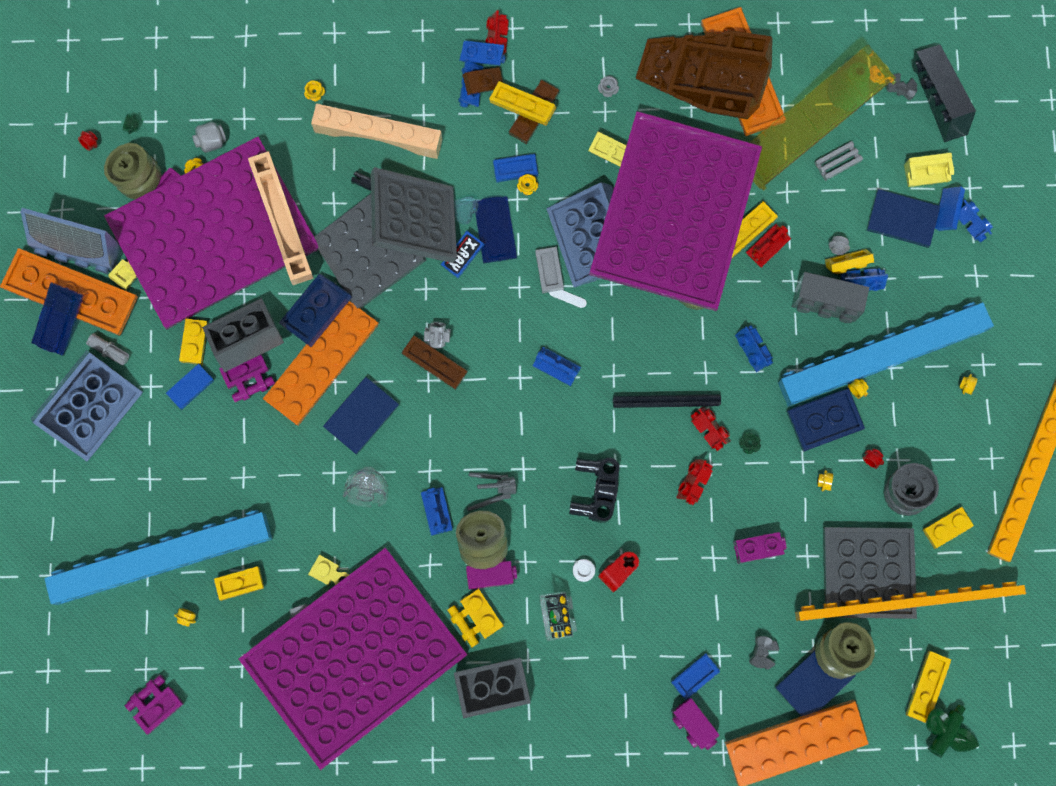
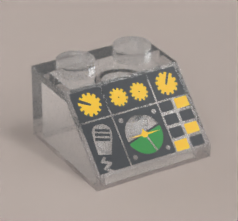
[539,592,577,641]

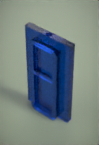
[474,196,517,264]
[31,282,84,356]

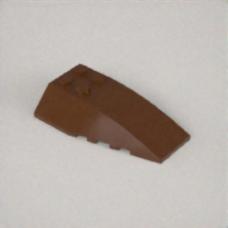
[635,31,773,119]

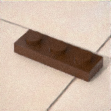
[509,80,559,144]
[401,335,468,390]

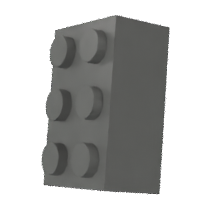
[791,272,869,323]
[202,298,284,372]
[454,658,531,719]

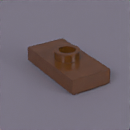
[462,67,503,95]

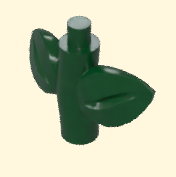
[926,704,980,758]

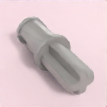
[86,333,129,365]

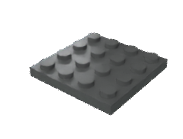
[371,167,457,263]
[314,194,426,309]
[823,527,917,619]

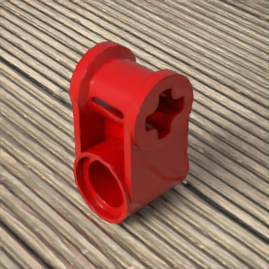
[597,552,639,592]

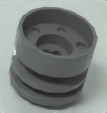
[883,463,939,516]

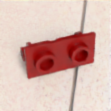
[485,10,509,55]
[746,224,791,268]
[690,407,731,451]
[676,459,713,506]

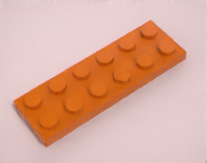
[701,7,786,136]
[0,248,138,336]
[263,301,379,426]
[724,699,868,786]

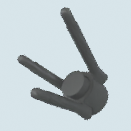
[467,472,516,511]

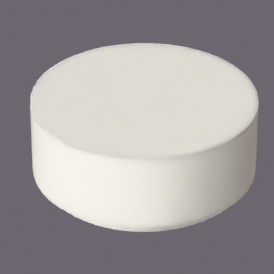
[573,559,595,582]

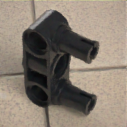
[569,458,619,523]

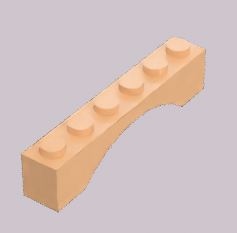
[311,104,443,159]
[248,151,313,285]

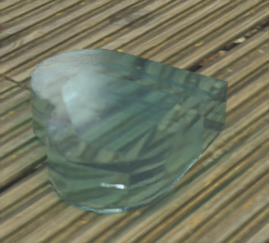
[454,197,478,225]

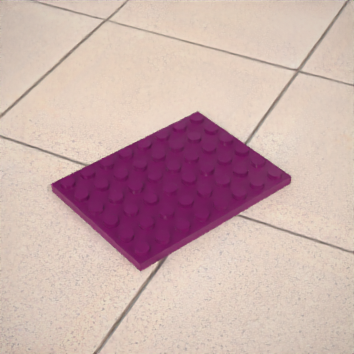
[589,111,762,311]
[104,137,319,330]
[238,548,467,770]

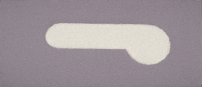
[549,290,586,308]

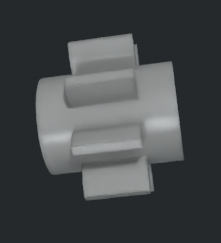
[424,322,451,348]

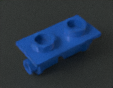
[460,41,505,66]
[458,60,483,107]
[959,200,993,243]
[840,268,888,291]
[735,325,773,373]
[532,347,581,386]
[421,487,453,536]

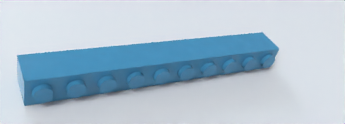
[778,302,994,407]
[44,510,273,605]

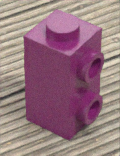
[733,532,787,564]
[466,558,517,590]
[671,698,720,750]

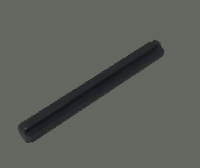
[613,394,721,408]

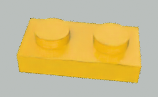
[825,249,874,274]
[179,319,209,365]
[923,507,974,549]
[214,566,264,601]

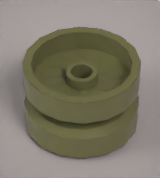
[104,143,161,199]
[456,511,508,569]
[815,622,875,679]

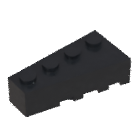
[912,44,976,142]

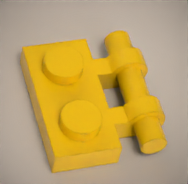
[447,589,504,648]

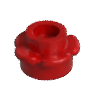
[78,131,98,151]
[863,449,884,469]

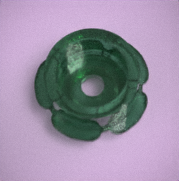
[123,114,140,134]
[739,432,761,454]

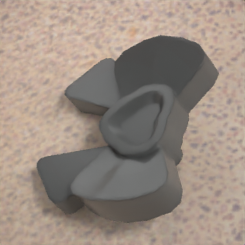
[886,73,917,100]
[749,636,779,670]

